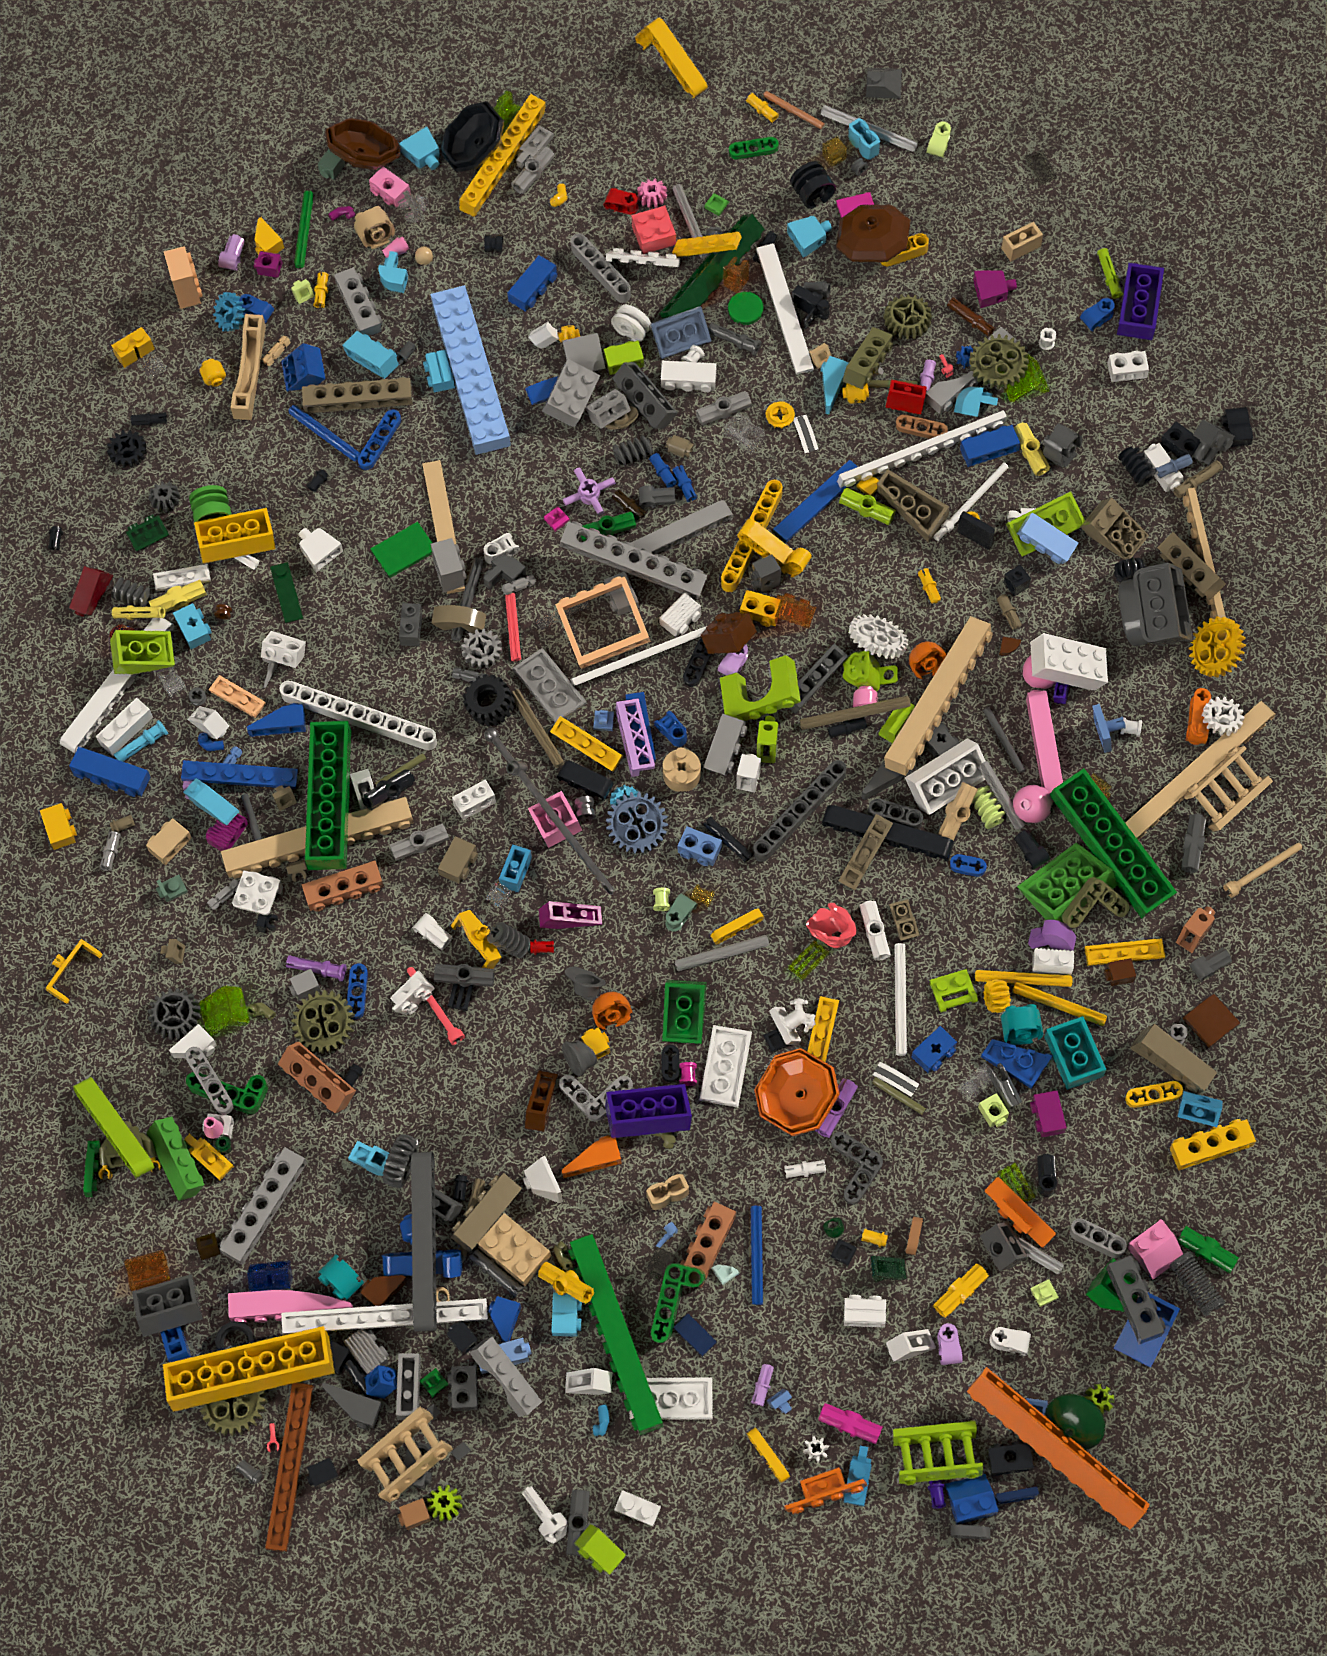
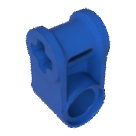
[239,294,274,324]
[1080,298,1115,332]
[654,711,687,747]

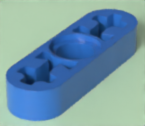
[346,963,368,1019]

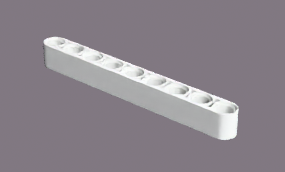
[60,618,174,753]
[279,681,437,750]

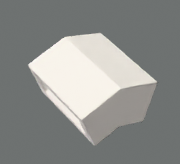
[529,322,559,348]

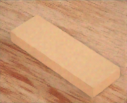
[209,675,266,718]

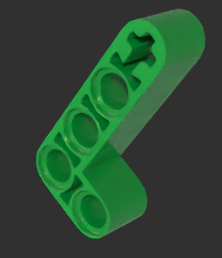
[186,1072,268,1115]
[651,1263,706,1343]

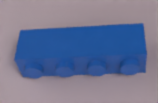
[69,747,151,797]

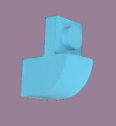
[379,251,408,293]
[954,386,998,417]
[348,1141,389,1176]

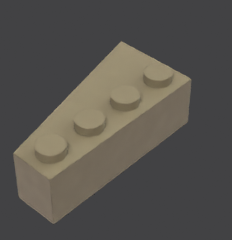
[877,469,949,543]
[1130,1024,1217,1094]

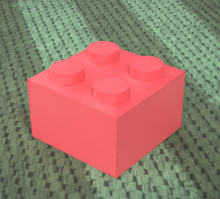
[631,206,676,254]

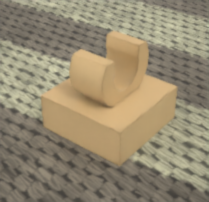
[809,343,831,369]

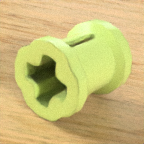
[653,888,670,911]

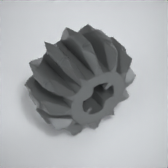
[148,481,180,513]

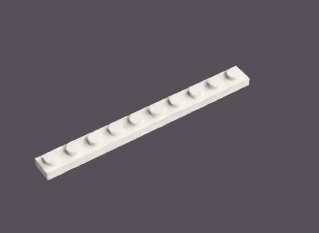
[837,410,1007,488]
[281,1299,488,1335]

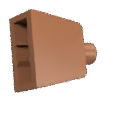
[1176,906,1215,953]

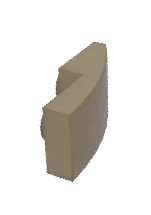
[889,899,920,941]

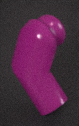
[328,206,355,221]

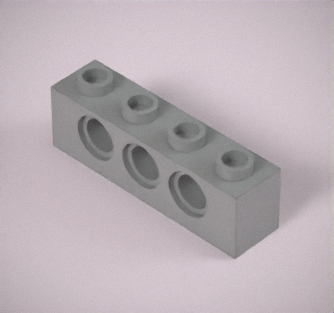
[334,267,383,336]

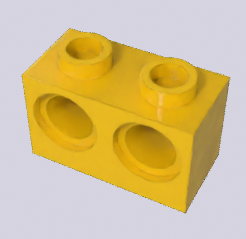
[740,590,782,627]

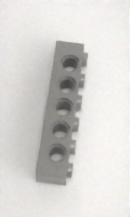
[220,1147,307,1265]

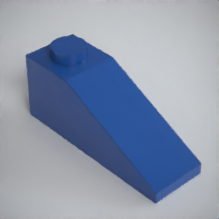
[247,703,306,737]
[160,1326,191,1363]

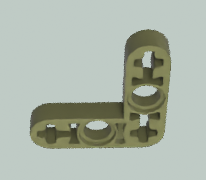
[1062,877,1129,928]

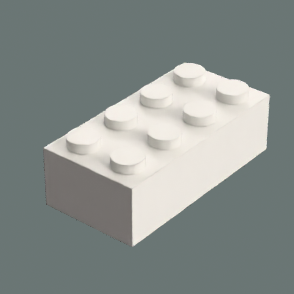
[1030,633,1108,690]
[905,738,985,815]

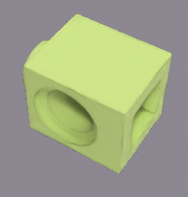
[978,1093,1009,1128]

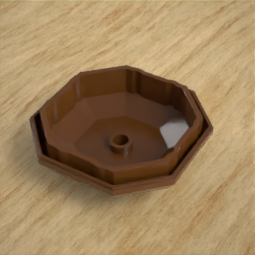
[325,118,400,170]
[836,205,911,263]

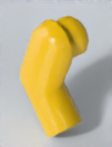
[550,184,567,207]

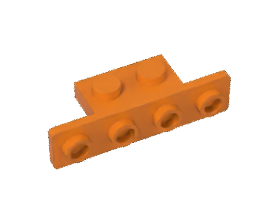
[985,1177,1056,1247]
[785,1468,867,1514]

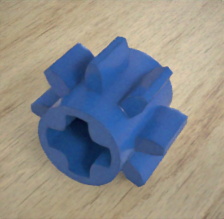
[956,345,973,369]

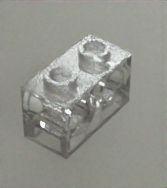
[723,412,765,455]

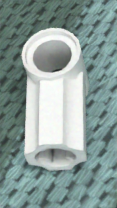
[412,913,453,950]

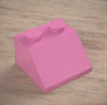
[1127,1219,1183,1280]

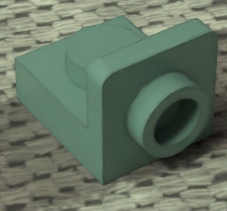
[156,874,188,902]

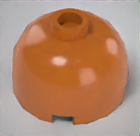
[909,641,946,679]
[592,992,632,1030]

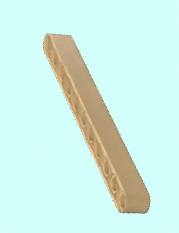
[1125,701,1276,840]

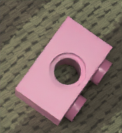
[369,167,410,208]

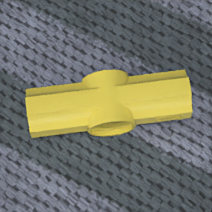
[1014,422,1050,476]
[148,580,207,613]

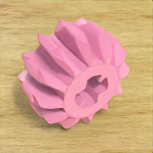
[637,178,667,209]

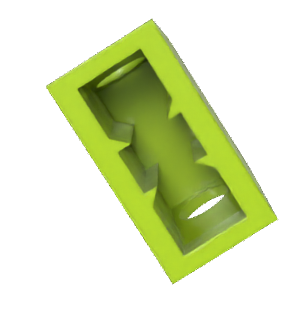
[757,716,778,763]

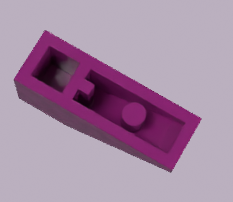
[539,901,602,929]

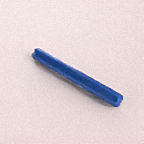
[288,405,360,461]
[751,1206,763,1305]

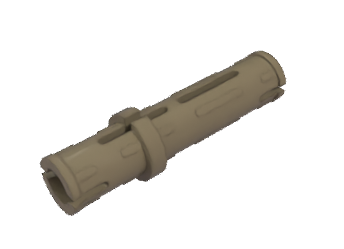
[1173,460,1223,499]

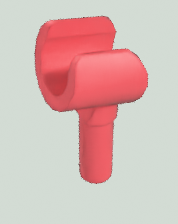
[939,354,953,378]
[267,1423,280,1452]

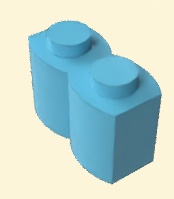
[848,118,880,160]
[552,1293,582,1336]

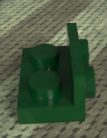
[125,514,169,552]

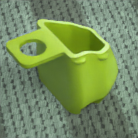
[843,651,898,692]

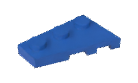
[981,1039,1053,1089]

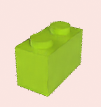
[604,341,644,375]
[574,1524,626,1575]

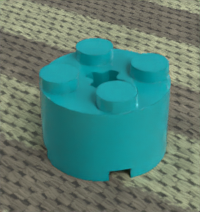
[1001,1004,1043,1045]
[318,1254,364,1300]

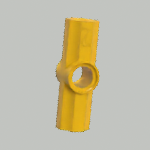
[538,1262,594,1304]
[933,1263,989,1318]

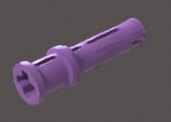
[286,955,346,981]

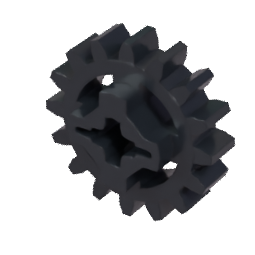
[107,430,147,468]

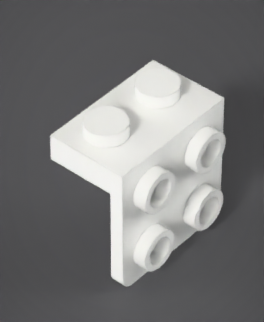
[232,870,283,915]

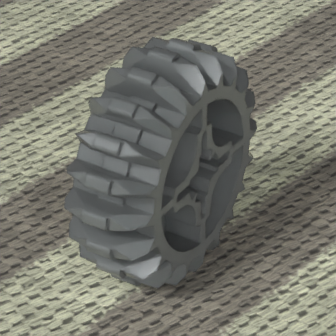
[148,988,201,1040]
[382,1134,419,1188]

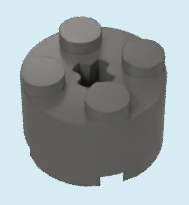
[1042,423,1083,467]

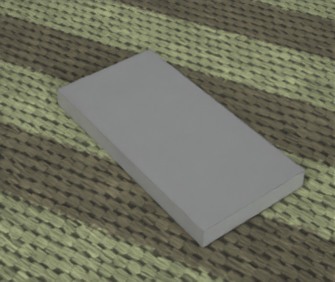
[512,648,587,723]

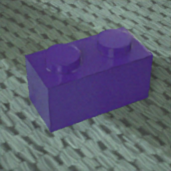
[1053,682,1070,704]

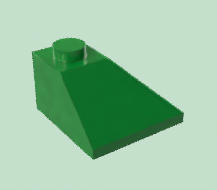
[1086,1258,1138,1312]

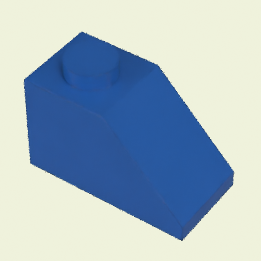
[488,1296,521,1343]

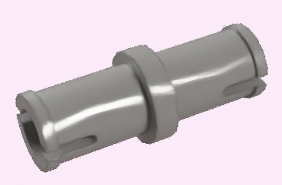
[99,831,121,871]

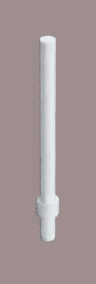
[933,463,1009,541]

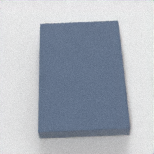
[650,306,711,359]

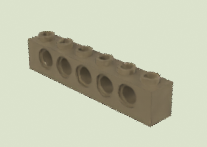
[302,377,413,413]

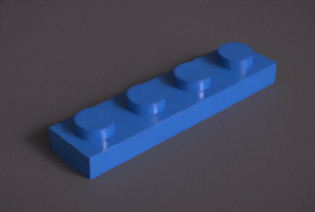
[625,692,656,765]

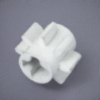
[803,1436,829,1463]

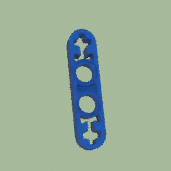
[358,410,401,470]

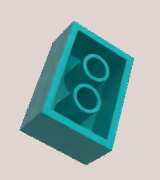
[1044,1016,1106,1090]

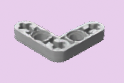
[559,1075,633,1121]

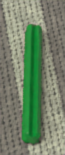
[294,191,314,268]

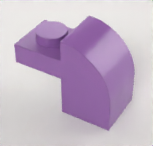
[1028,920,1077,951]

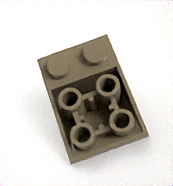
[1080,497,1149,560]

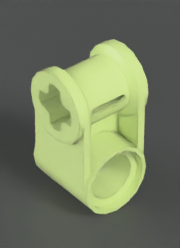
[927,122,951,158]

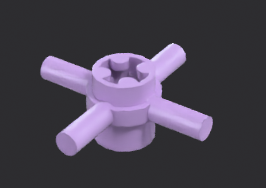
[563,468,615,516]

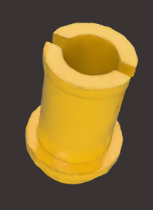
[861,1229,888,1248]

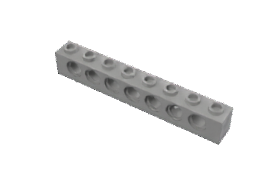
[559,521,707,599]

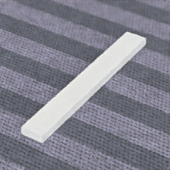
[756,244,814,375]
[570,626,707,686]

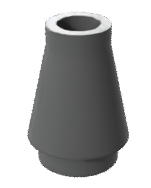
[803,281,831,299]

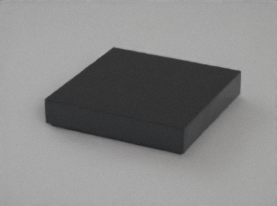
[957,511,995,550]

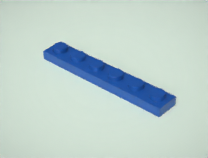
[181,760,298,789]

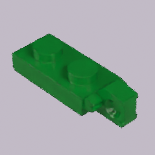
[83,1141,101,1197]

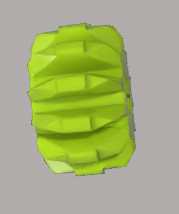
[427,1485,462,1522]

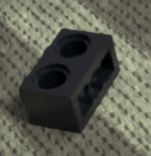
[1160,421,1201,461]

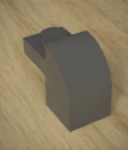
[483,556,526,589]

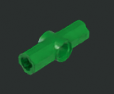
[580,512,636,542]
[1177,1226,1239,1274]

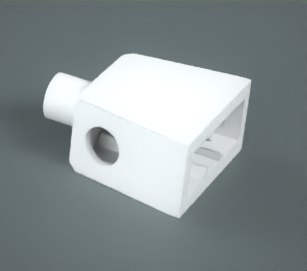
[299,528,343,572]

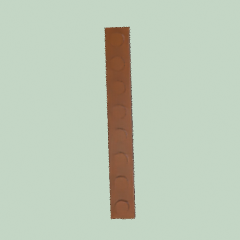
[265,1383,314,1552]

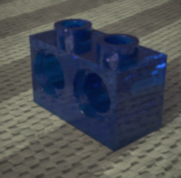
[247,1260,293,1292]

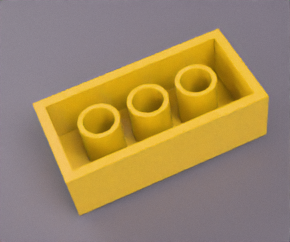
[194,508,276,563]

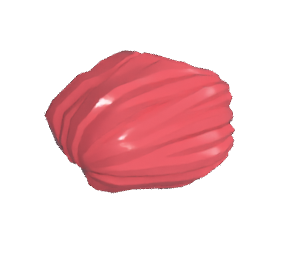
[806,903,856,948]

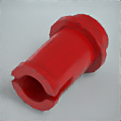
[530,939,554,955]

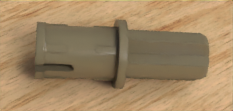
[996,594,1022,630]

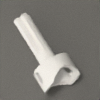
[522,1486,567,1543]

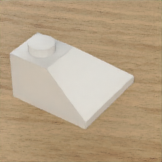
[523,1156,563,1203]

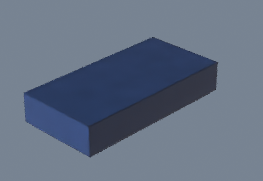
[673,1313,717,1357]
[995,1487,1039,1505]

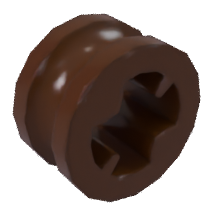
[214,604,232,620]

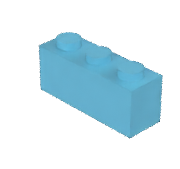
[342,331,399,379]

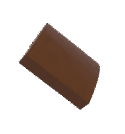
[1183,994,1240,1048]

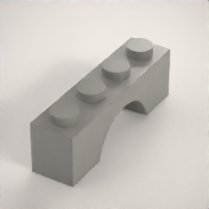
[469,1336,542,1417]

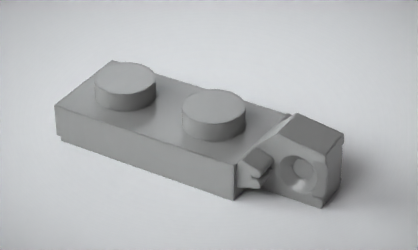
[516,125,554,169]

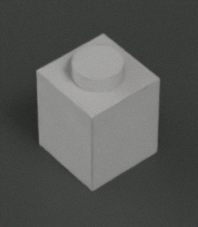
[289,969,321,1001]

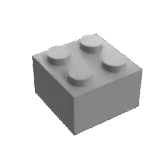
[431,538,467,593]

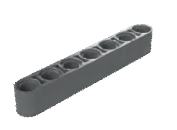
[753,760,847,862]

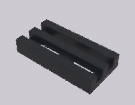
[448,972,474,1011]

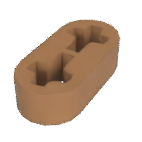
[906,1216,923,1255]

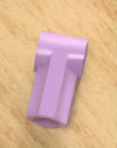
[218,234,245,271]

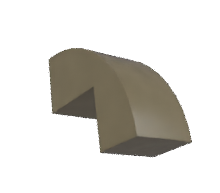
[431,605,486,633]

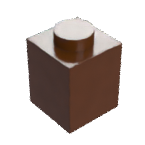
[1104,958,1136,986]

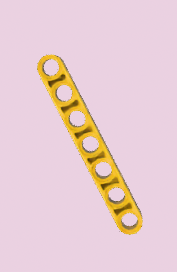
[721,480,782,592]

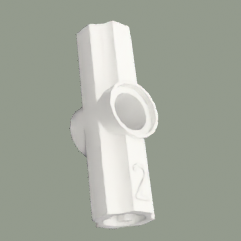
[859,901,891,961]

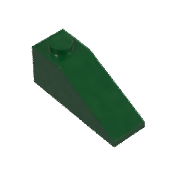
[270,562,303,624]

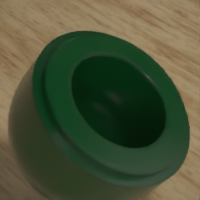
[823,1218,844,1238]

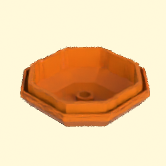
[754,1048,840,1136]

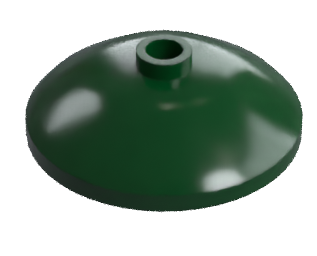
[1044,1394,1106,1450]

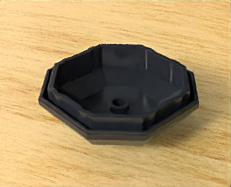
[440,101,504,173]

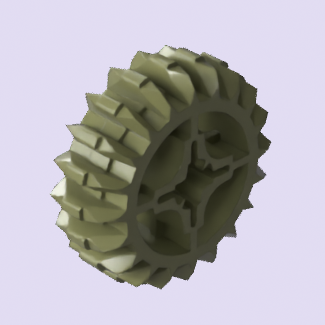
[883,293,932,340]

